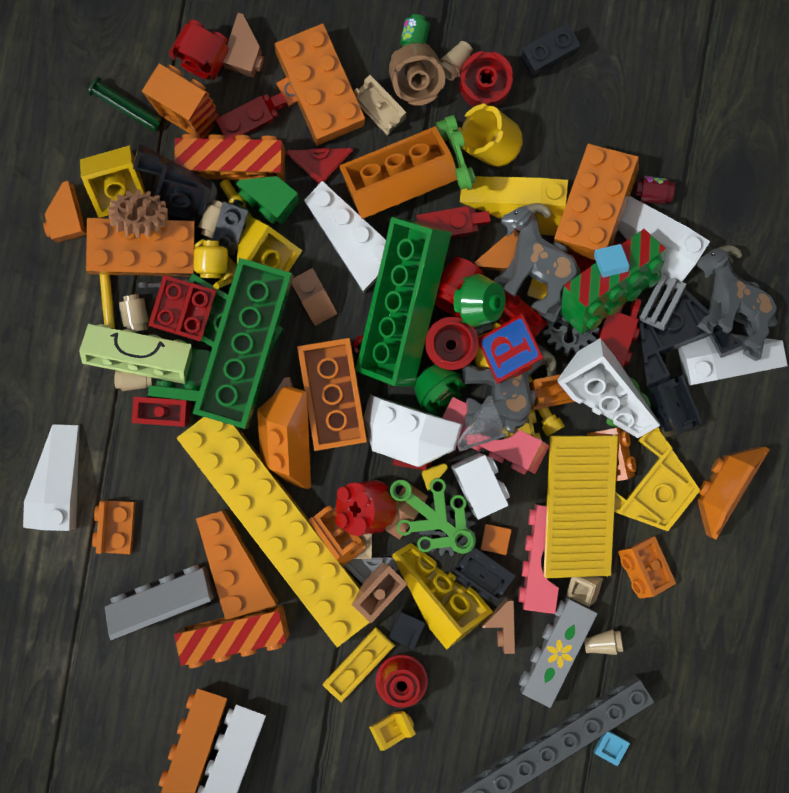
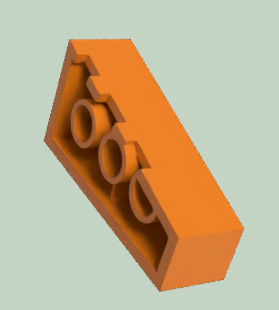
[196,509,279,620]

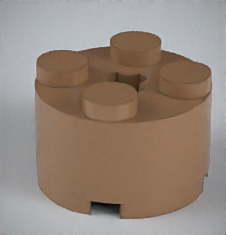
[389,43,445,105]

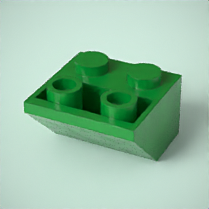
[236,176,301,225]

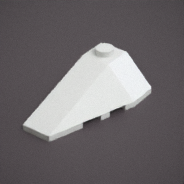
[618,196,710,283]
[678,334,788,385]
[558,338,660,438]
[23,425,79,531]

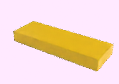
[322,627,395,702]

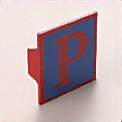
[478,314,544,384]

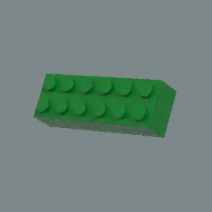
[356,217,452,386]
[193,258,294,429]

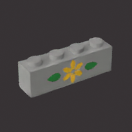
[519,597,597,708]

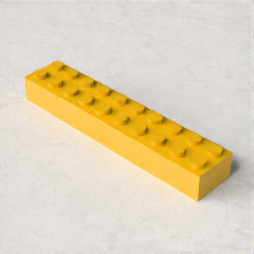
[177,417,379,647]

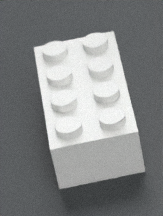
[451,453,510,519]

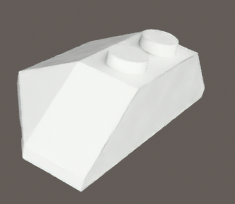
[363,394,463,467]

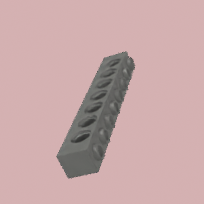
[460,675,654,793]

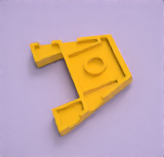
[614,427,700,531]

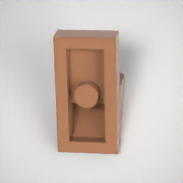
[292,268,337,326]
[481,598,515,654]

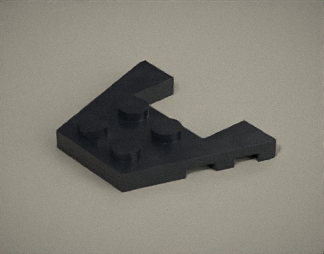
[133,144,212,225]
[638,289,744,388]

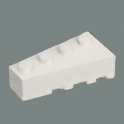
[304,181,386,293]
[197,705,266,793]

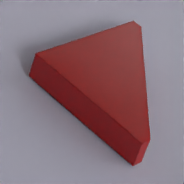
[286,147,353,184]

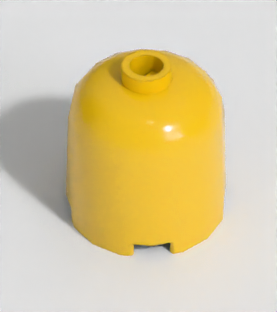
[458,104,523,167]

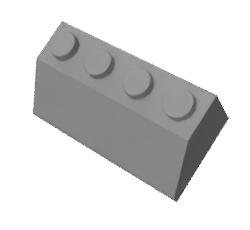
[105,564,217,640]

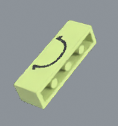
[79,324,192,384]

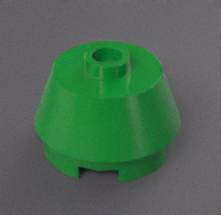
[454,274,505,327]
[414,364,466,415]

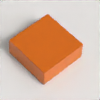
[480,524,511,555]

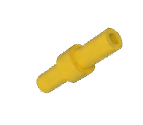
[219,179,252,226]

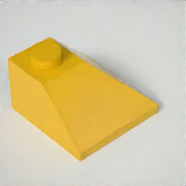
[237,217,302,272]

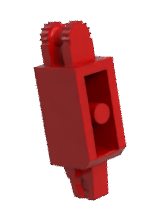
[416,206,491,240]
[596,298,641,368]

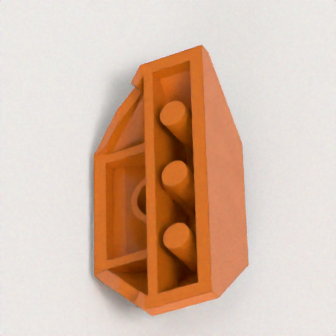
[257,386,311,489]
[697,446,770,540]

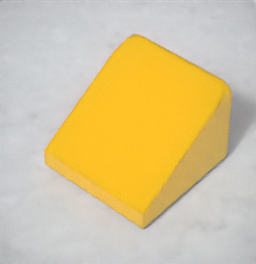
[421,463,447,491]

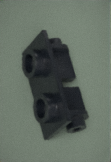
[212,199,248,257]

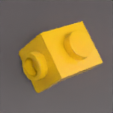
[369,711,416,751]

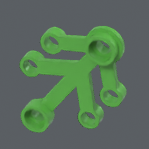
[435,115,476,190]
[390,478,476,554]

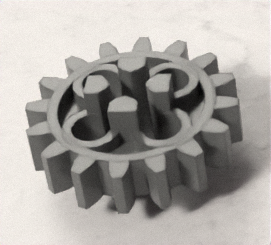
[543,309,600,356]

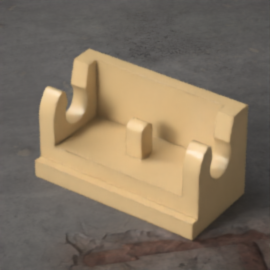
[354,75,406,136]

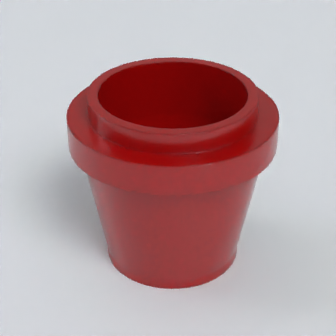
[434,257,484,318]
[425,317,479,370]
[376,654,428,708]

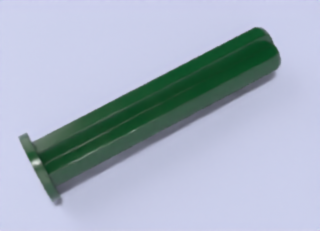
[87,77,162,132]

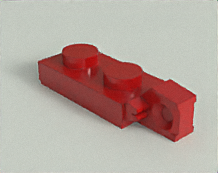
[216,93,288,139]

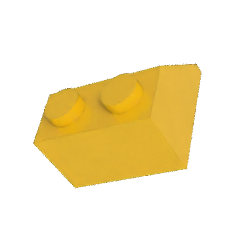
[80,145,146,218]

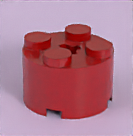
[169,19,229,80]
[459,51,513,107]
[335,480,396,536]

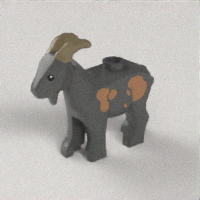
[493,203,581,323]
[697,245,778,361]
[462,344,557,433]

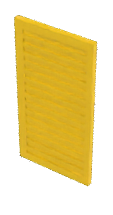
[544,435,618,578]

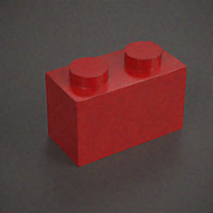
[132,397,191,427]

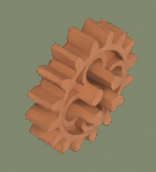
[109,190,168,238]

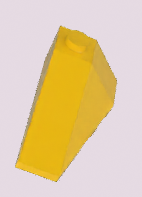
[460,176,568,236]
[392,543,493,650]

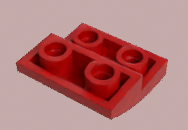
[148,275,216,342]

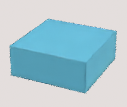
[594,244,629,278]
[593,731,630,766]

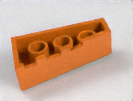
[159,689,228,793]

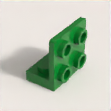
[148,349,210,401]

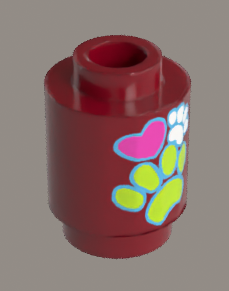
[635,176,675,205]

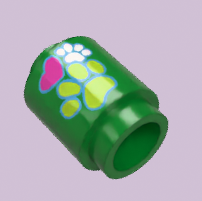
[400,14,430,47]

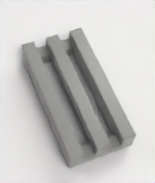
[640,274,686,331]

